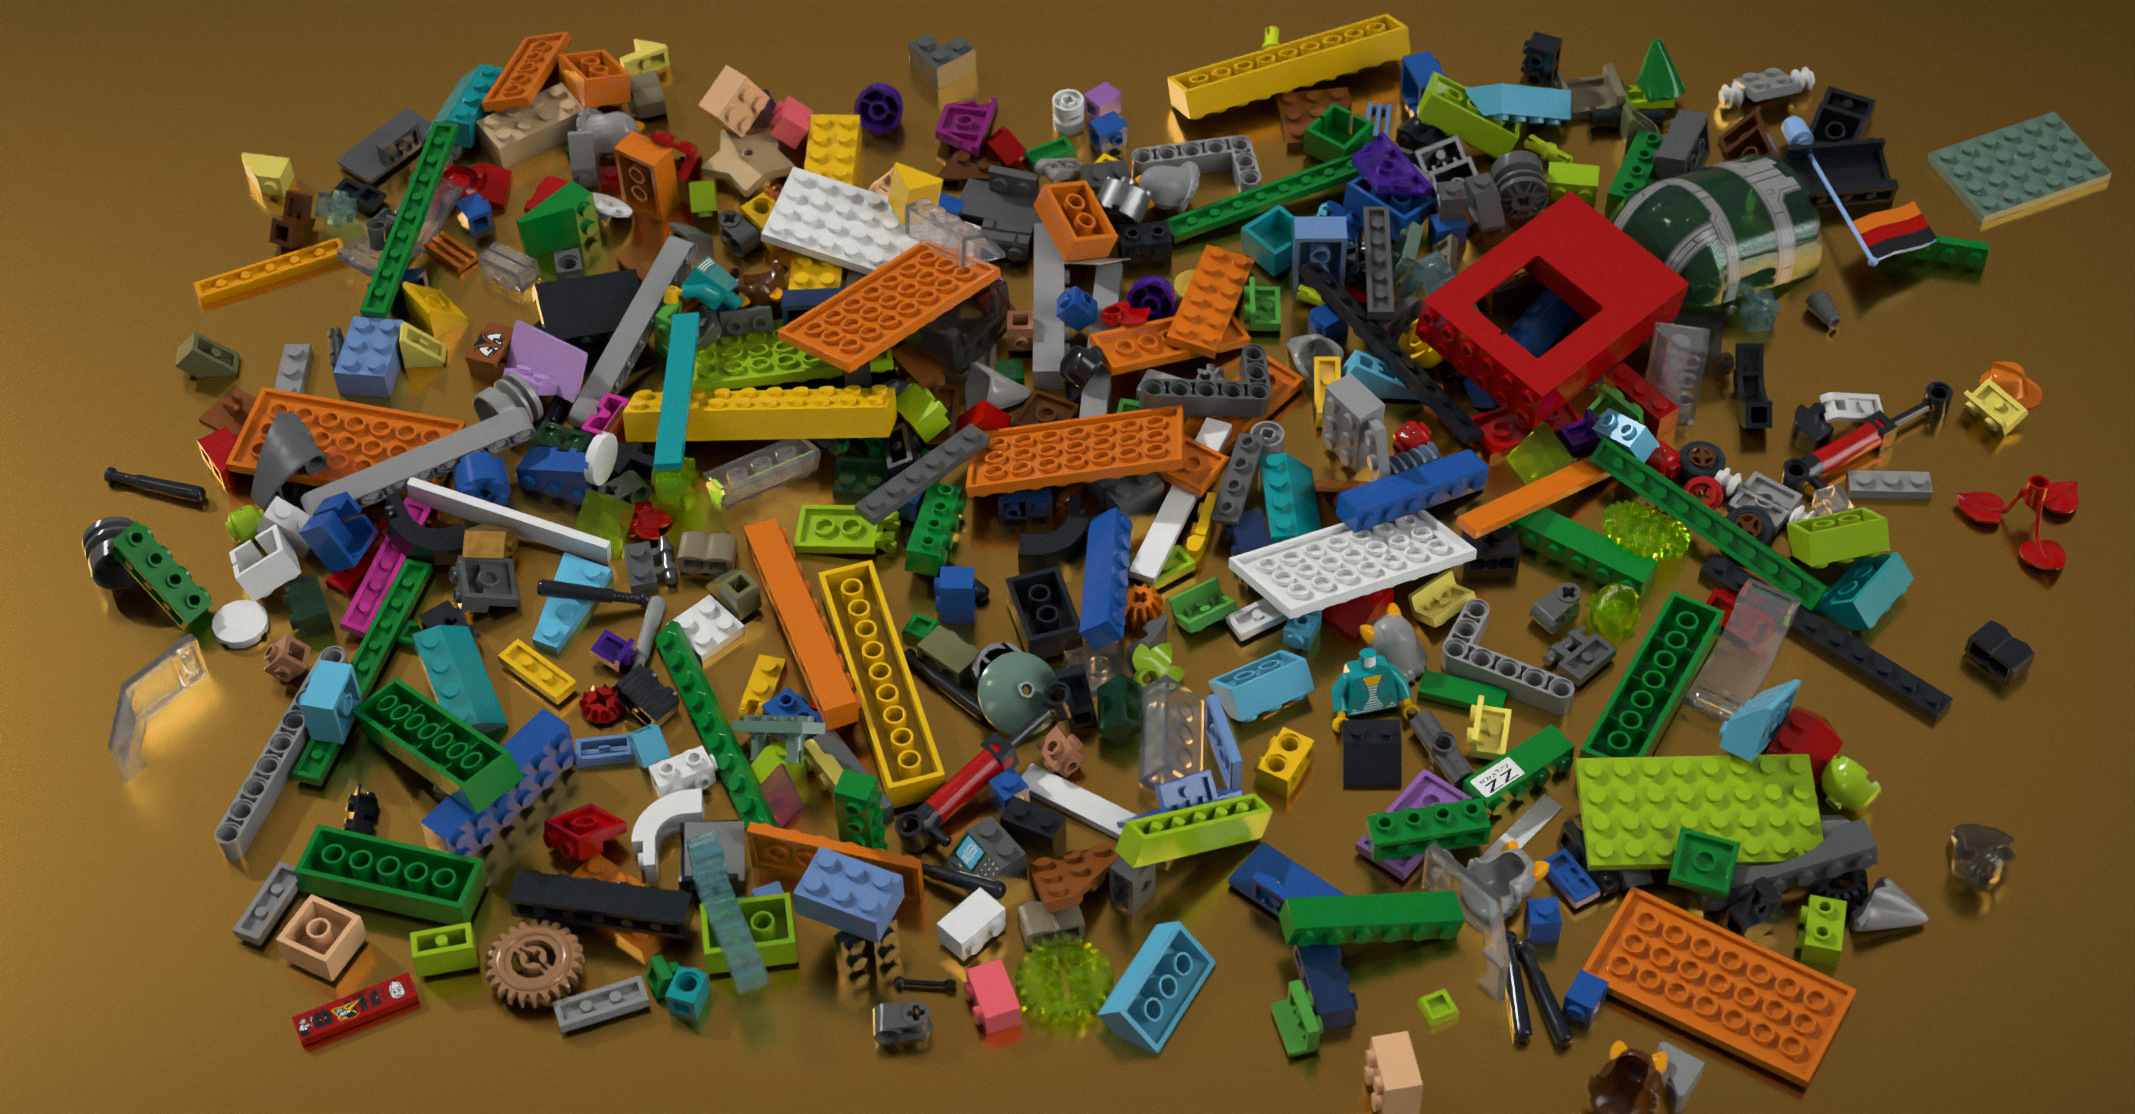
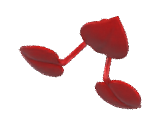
[1956,475,2079,570]

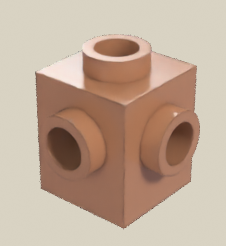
[263,634,311,683]
[1036,726,1087,778]

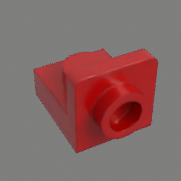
[599,166,621,192]

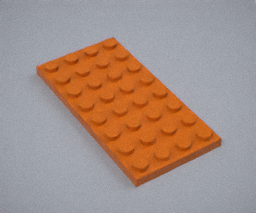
[777,238,1001,373]
[226,387,466,501]
[966,404,1184,497]
[1582,886,1857,1088]

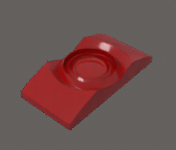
[414,162,513,210]

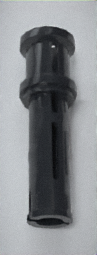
[1589,106,1665,129]

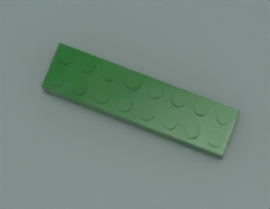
[1579,590,1725,758]
[351,677,524,814]

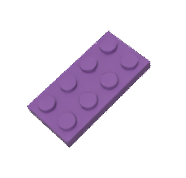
[1355,769,1472,881]

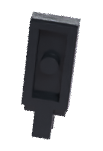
[1557,820,1620,896]

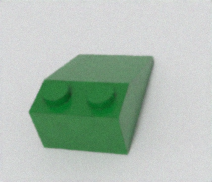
[516,180,599,259]

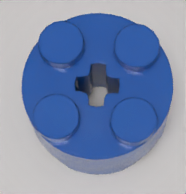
[452,452,511,506]

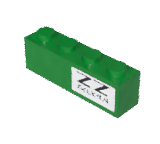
[1462,724,1575,818]

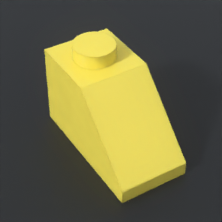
[241,153,294,196]

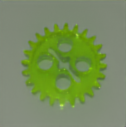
[1601,500,1691,561]
[1015,934,1114,1026]

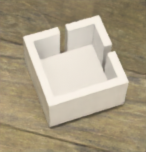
[229,524,301,602]

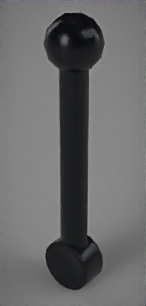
[893,976,957,991]

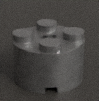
[1097,177,1153,224]

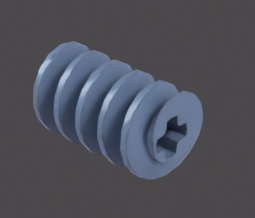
[1389,442,1440,475]

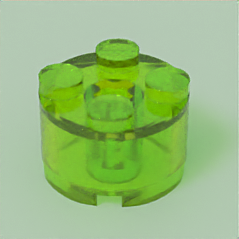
[651,457,699,511]

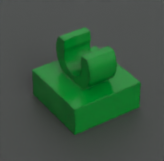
[644,955,680,999]

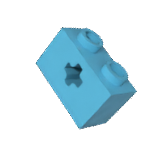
[1592,408,1659,463]

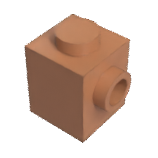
[1007,310,1034,351]

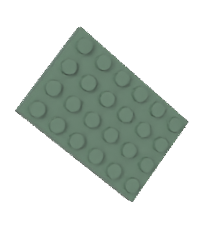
[1927,111,2112,224]

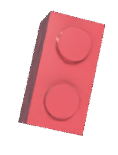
[770,95,813,149]
[963,959,1021,1035]

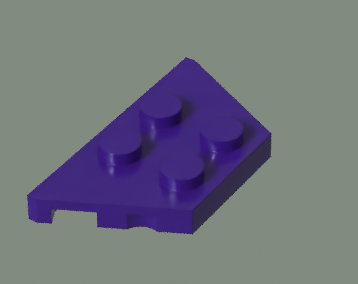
[1351,132,1434,196]

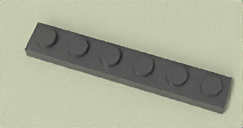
[1363,206,1395,320]
[855,423,990,526]

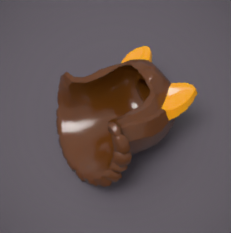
[729,260,789,311]
[1588,1041,1668,1114]

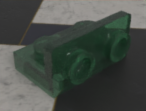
[832,456,890,500]

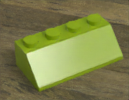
[1417,71,1520,158]

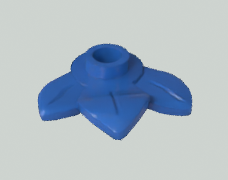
[1326,200,1363,242]

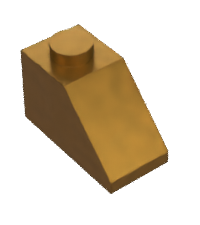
[462,523,518,559]

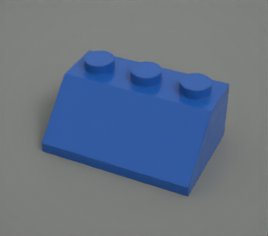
[1343,175,1436,242]

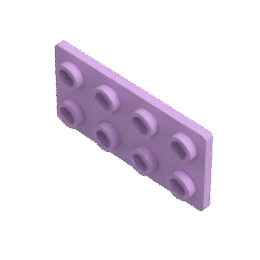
[503,320,588,403]

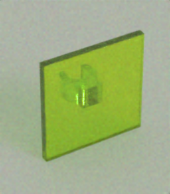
[1506,421,1573,485]
[575,488,636,557]

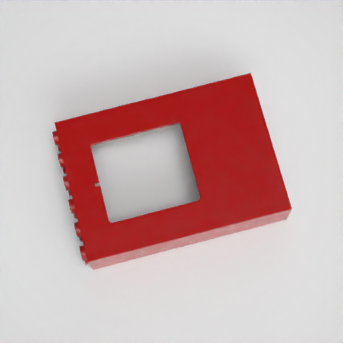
[1415,191,1689,430]

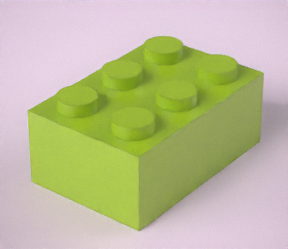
[1787,507,1890,569]
[700,892,798,974]

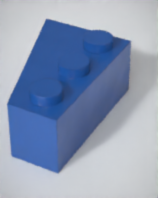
[516,446,606,508]

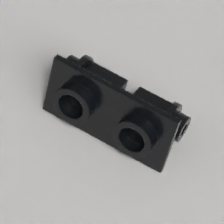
[1345,237,1366,288]
[342,784,378,836]

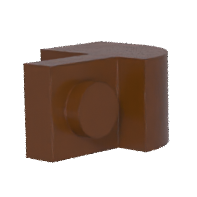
[269,190,316,248]

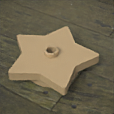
[701,129,795,197]

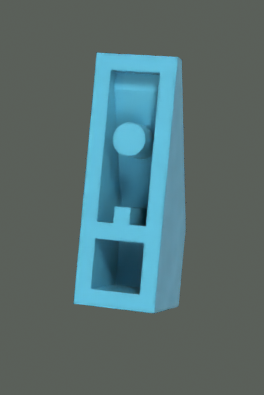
[1341,349,1420,400]

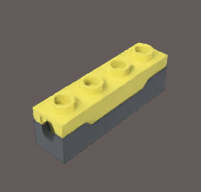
[804,729,895,826]

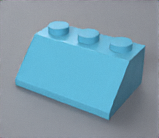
[1208,650,1315,723]

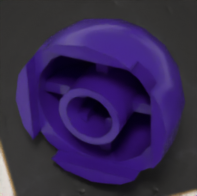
[854,82,904,134]
[1126,276,1178,322]

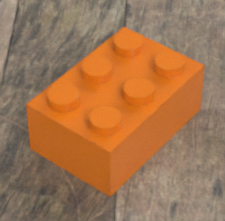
[559,49,631,109]
[614,131,680,221]
[1033,180,1118,262]

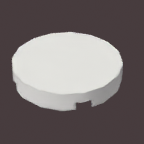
[584,431,618,486]
[212,600,269,649]

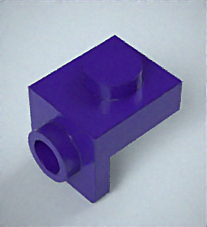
[1559,409,1600,453]
[590,629,636,671]

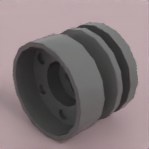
[1490,151,1549,218]
[82,516,138,590]

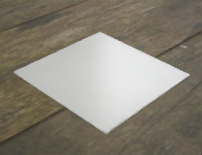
[1065,258,1129,265]

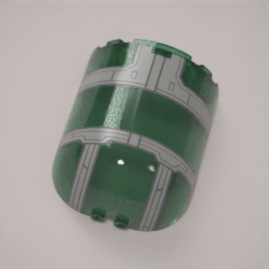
[1608,153,1823,306]

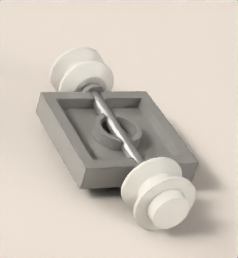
[1719,67,1815,109]
[1714,467,1816,536]

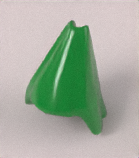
[1636,38,1687,102]

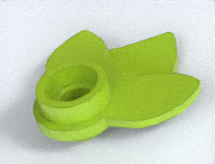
[1132,643,1185,693]

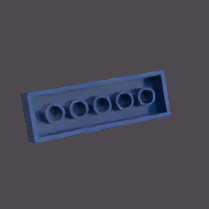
[420,708,576,858]

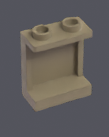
[1552,63,1626,121]

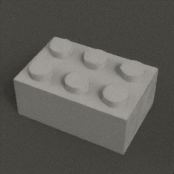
[1322,373,1385,473]

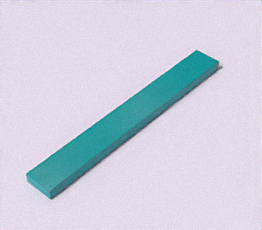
[654,312,701,471]

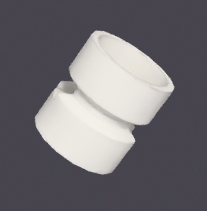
[1052,89,1085,136]

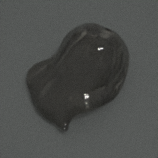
[1950,823,2016,892]

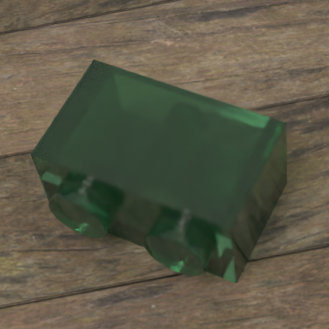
[282,573,334,639]
[1097,673,1143,745]

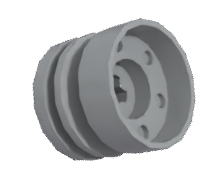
[472,372,544,423]

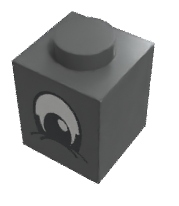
[1435,181,1467,222]

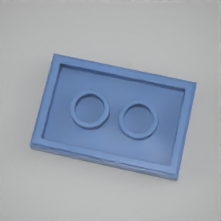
[1205,693,1242,789]

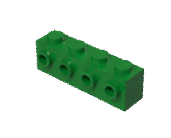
[1605,129,1663,218]
[905,483,966,577]
[107,521,213,630]
[833,769,888,851]
[1365,798,1491,862]

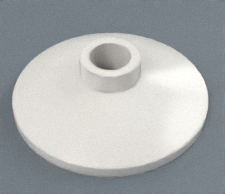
[591,192,633,221]

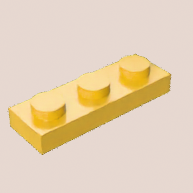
[498,639,578,705]

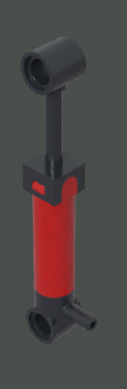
[1779,382,1953,497]
[895,682,1075,852]

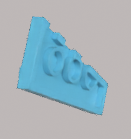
[532,552,613,655]

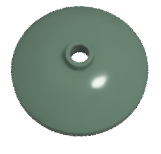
[978,652,1058,736]

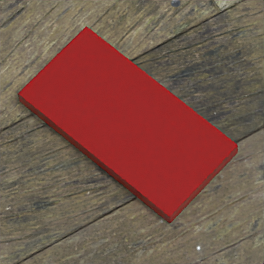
[1470,401,1583,461]

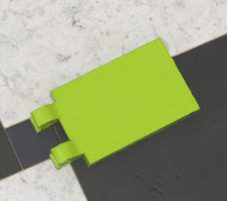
[793,505,901,554]

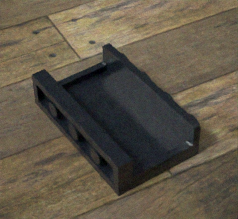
[1782,138,1899,210]
[532,269,640,348]

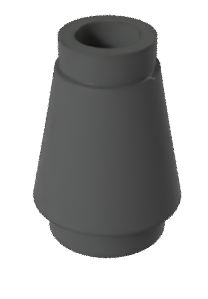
[1806,289,1842,328]

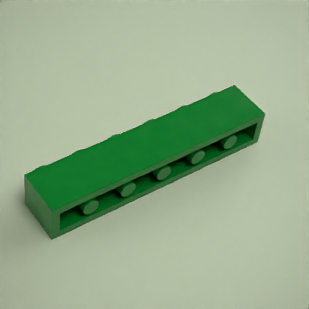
[1498,507,1658,600]
[1278,891,1465,947]

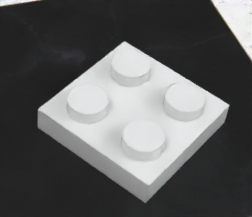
[666,595,746,663]

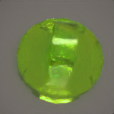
[1585,583,1640,640]

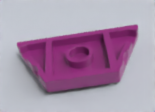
[935,97,998,156]

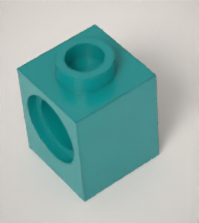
[665,966,710,1020]

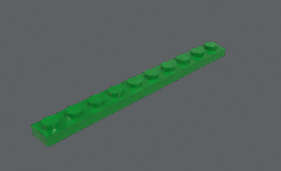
[360,121,460,319]
[1164,139,1394,243]
[1589,437,1829,611]
[292,559,433,786]
[654,620,780,829]

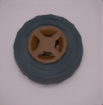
[1679,441,1726,481]
[1727,505,1774,546]

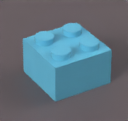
[299,660,363,744]

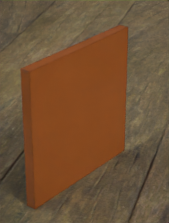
[199,386,257,436]
[1314,480,1369,508]

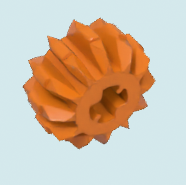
[1125,582,1163,629]

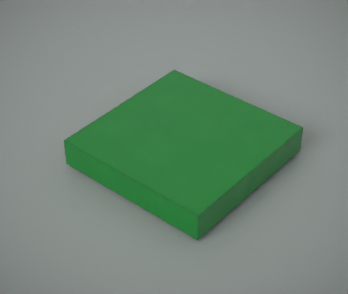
[1668,827,1740,899]

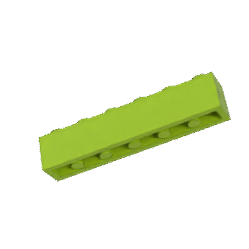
[1115,793,1273,868]

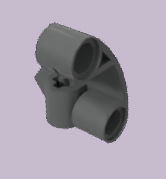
[251,412,328,513]

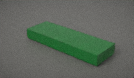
[1417,670,1508,710]

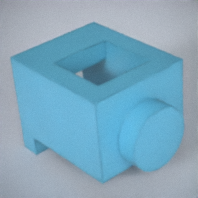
[1283,610,1322,652]

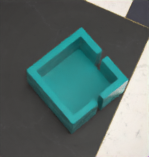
[1241,205,1294,277]

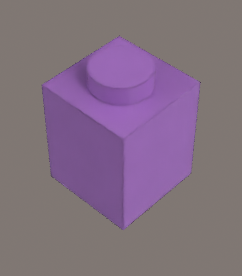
[1084,82,1122,119]

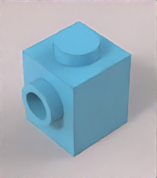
[626,723,671,769]

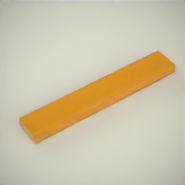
[193,237,349,306]

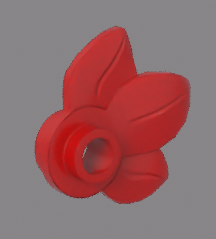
[1101,301,1150,328]
[618,501,673,541]

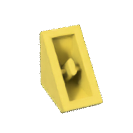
[399,321,447,368]

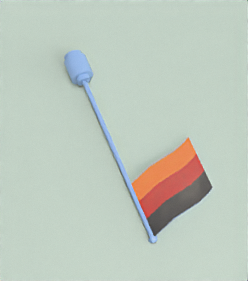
[1782,116,1937,267]

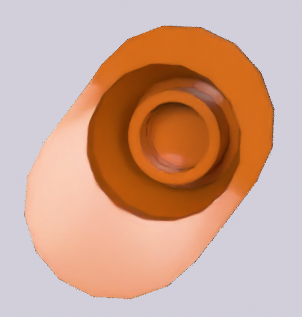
[1979,361,2043,409]

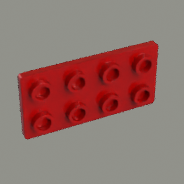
[648,130,701,181]

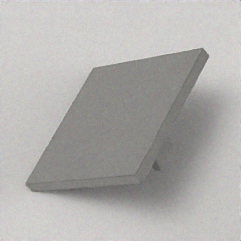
[685,821,745,881]

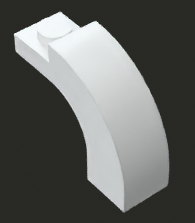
[631,788,705,882]

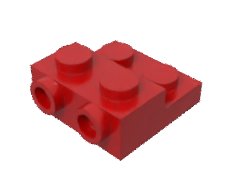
[543,803,627,861]

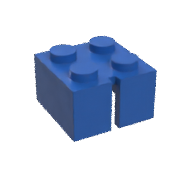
[1400,51,1449,116]
[299,491,379,574]

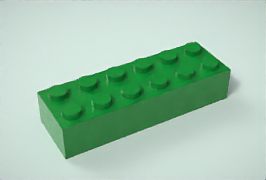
[294,824,488,925]

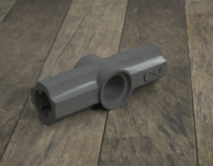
[1410,710,1476,790]

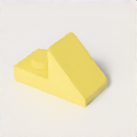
[620,39,670,75]

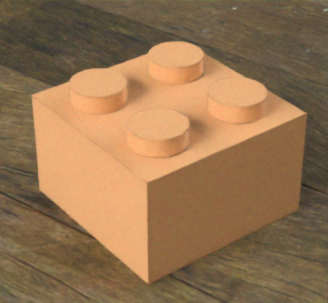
[698,65,770,138]
[276,894,367,982]
[1364,1031,1423,1114]

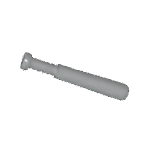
[632,595,666,669]

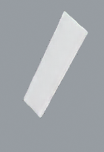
[1479,794,1563,860]

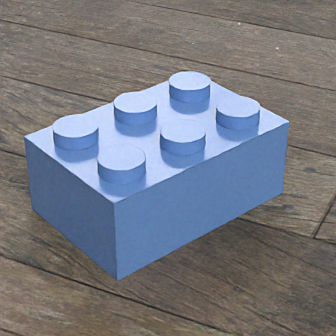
[1292,216,1347,293]
[333,316,404,398]
[793,846,905,943]

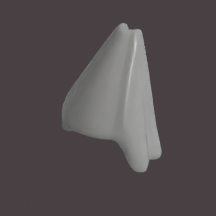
[1286,334,1344,389]
[963,362,1031,411]
[1849,877,1928,931]

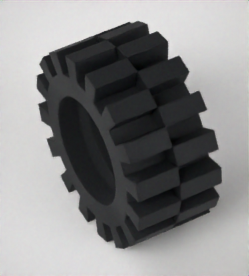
[1812,869,1869,912]

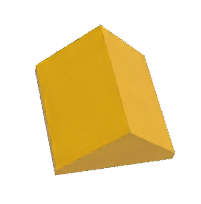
[888,162,944,226]
[402,282,468,339]

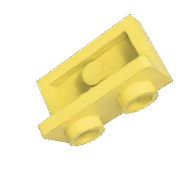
[1963,378,2028,436]
[1408,570,1476,628]
[1465,695,1512,760]

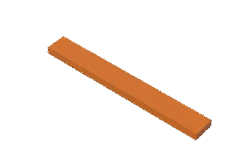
[1456,455,1612,539]

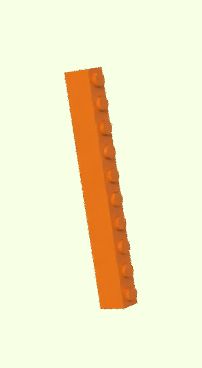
[744,518,862,731]

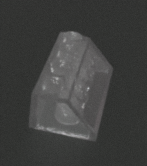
[905,199,1005,267]
[1646,322,1710,425]
[703,439,821,510]
[1138,675,1206,792]

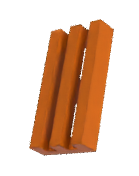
[424,231,478,273]

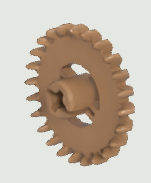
[484,920,585,1008]

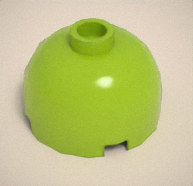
[1821,755,1882,811]

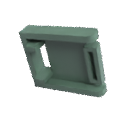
[1391,221,1424,286]

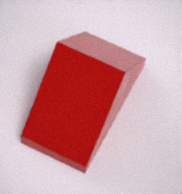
[958,399,1011,432]

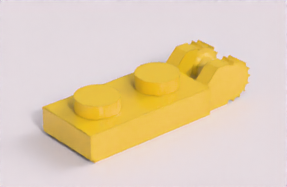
[1314,357,1341,427]
[1186,492,1218,565]
[738,654,787,720]

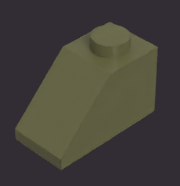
[175,331,240,378]

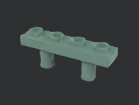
[732,715,826,763]

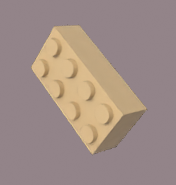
[476,83,585,169]

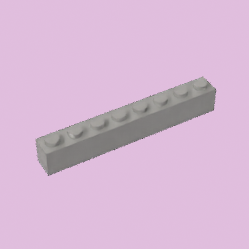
[1033,223,1070,389]

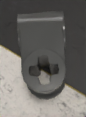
[365,208,397,251]
[718,210,763,257]
[598,470,652,518]
[1529,582,1581,634]
[873,1001,933,1044]

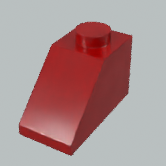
[985,126,1027,167]
[197,427,239,490]

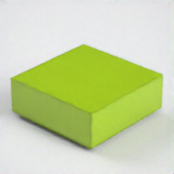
[1417,988,1459,1028]

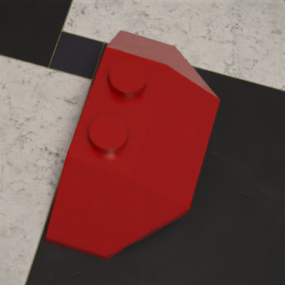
[1766,706,1843,788]

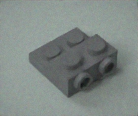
[449,555,519,613]

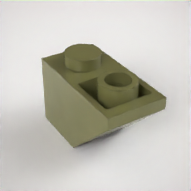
[706,569,762,620]

